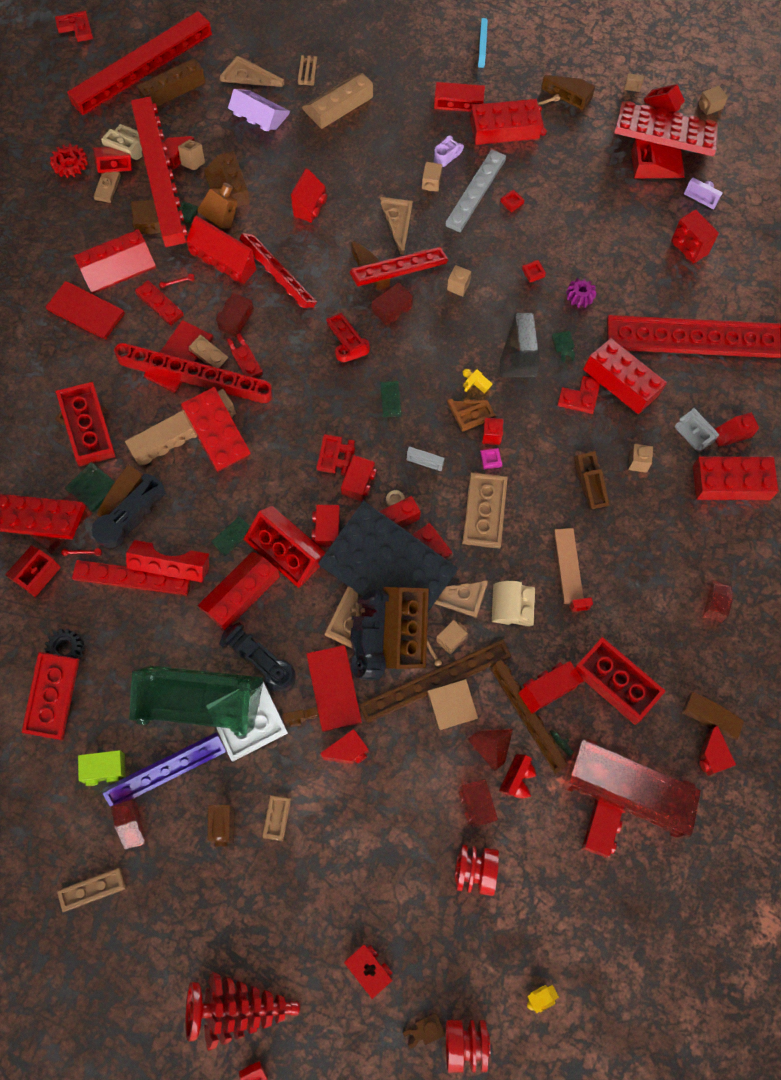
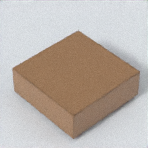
[624,73,644,92]

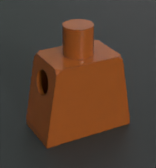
[197,183,237,228]

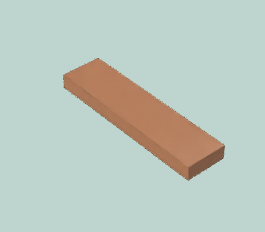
[554,528,584,604]

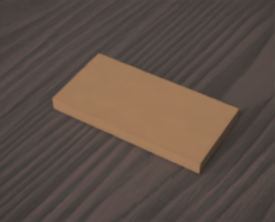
[462,472,508,549]

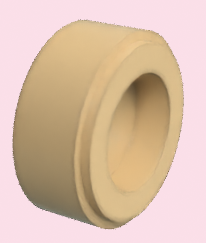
[386,490,405,507]

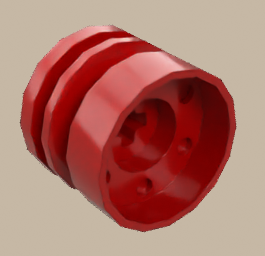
[454,844,499,896]
[446,1020,490,1073]

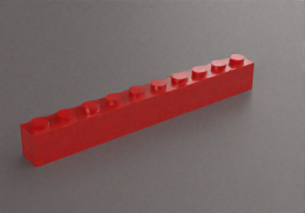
[67,11,212,116]
[131,96,188,247]

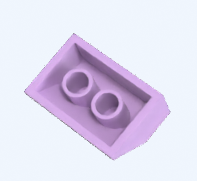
[228,89,290,131]

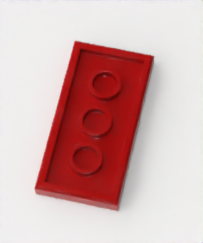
[45,281,125,340]
[144,320,213,393]
[306,645,362,732]
[21,652,80,740]

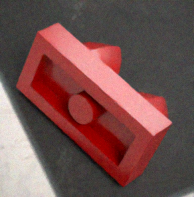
[499,754,536,798]

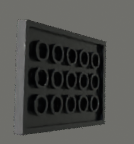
[318,501,459,612]

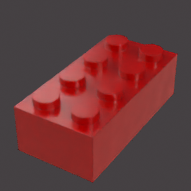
[470,99,542,145]
[583,338,667,415]
[55,382,115,467]
[181,387,251,473]
[693,457,779,500]
[575,637,666,725]

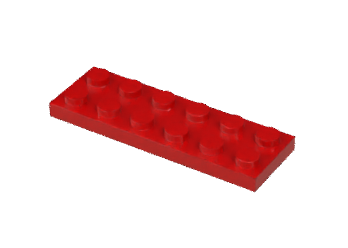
[0,494,86,540]

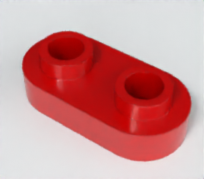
[335,338,370,362]

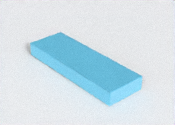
[478,18,488,68]

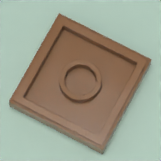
[427,679,478,730]

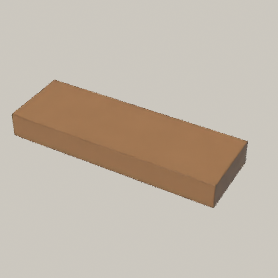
[57,867,127,912]

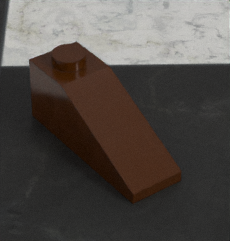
[541,75,595,110]

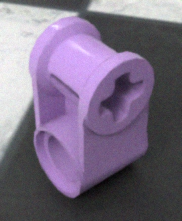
[433,135,464,167]

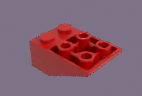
[631,138,685,178]

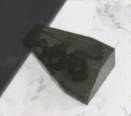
[500,313,539,377]

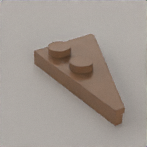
[220,56,284,87]
[380,197,413,255]
[434,581,488,618]
[325,586,360,649]

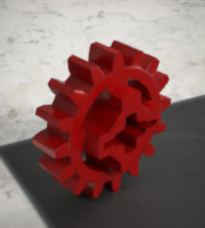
[50,143,88,178]

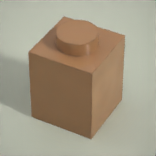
[698,86,728,115]
[178,140,205,170]
[422,162,443,192]
[447,265,472,297]
[628,444,653,473]
[436,620,468,655]

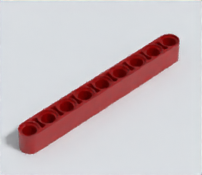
[114,343,272,403]

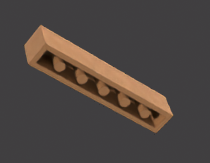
[125,389,236,466]

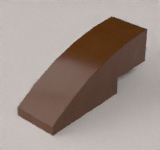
[351,241,390,291]
[574,451,610,510]
[97,464,143,517]
[682,692,744,740]

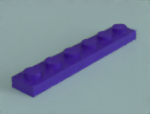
[102,732,226,809]

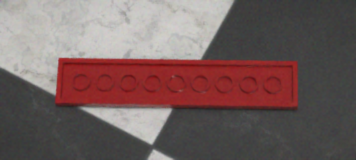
[607,315,781,358]

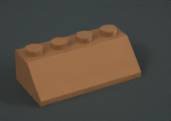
[302,73,373,129]

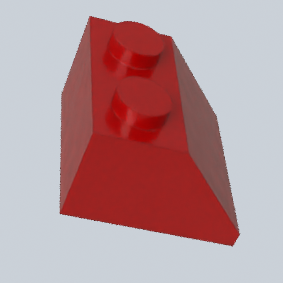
[291,168,327,223]

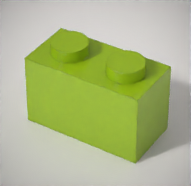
[78,750,126,786]

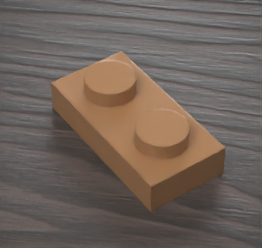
[188,335,229,368]

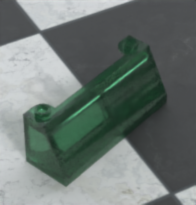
[129,665,263,736]

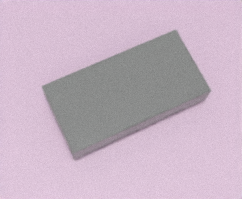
[407,447,445,471]

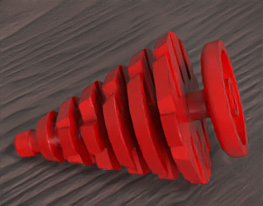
[185,972,300,1051]

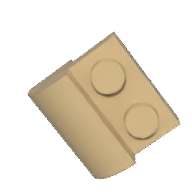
[101,124,142,160]
[491,581,535,627]

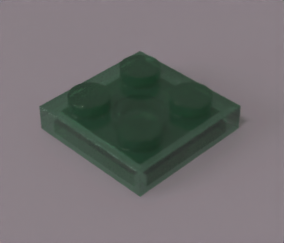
[64,462,115,513]

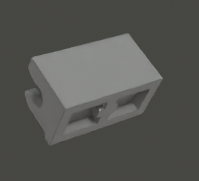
[675,408,719,453]

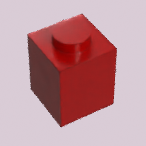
[482,418,503,445]

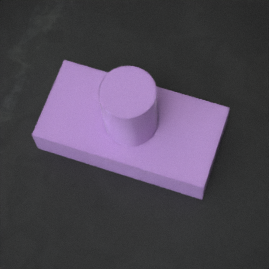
[684,178,722,210]

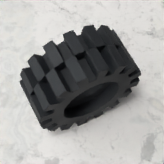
[44,629,85,658]

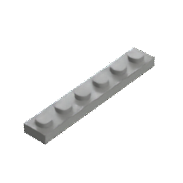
[445,149,506,233]

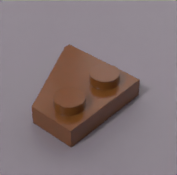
[447,399,496,432]

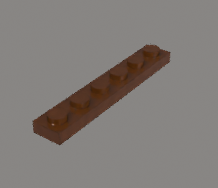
[490,660,568,774]

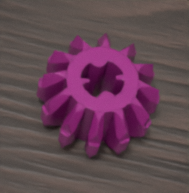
[566,277,596,308]

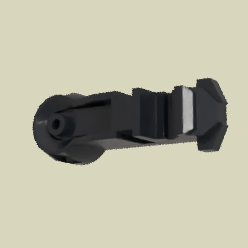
[91,474,166,548]
[350,590,389,681]
[219,622,296,693]

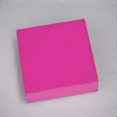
[480,448,502,470]

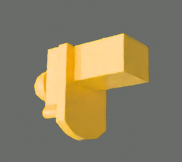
[463,369,492,394]
[527,985,559,1013]

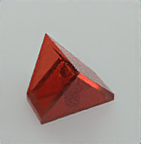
[468,729,513,771]

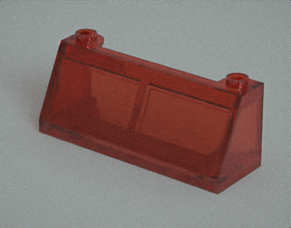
[562,739,701,839]

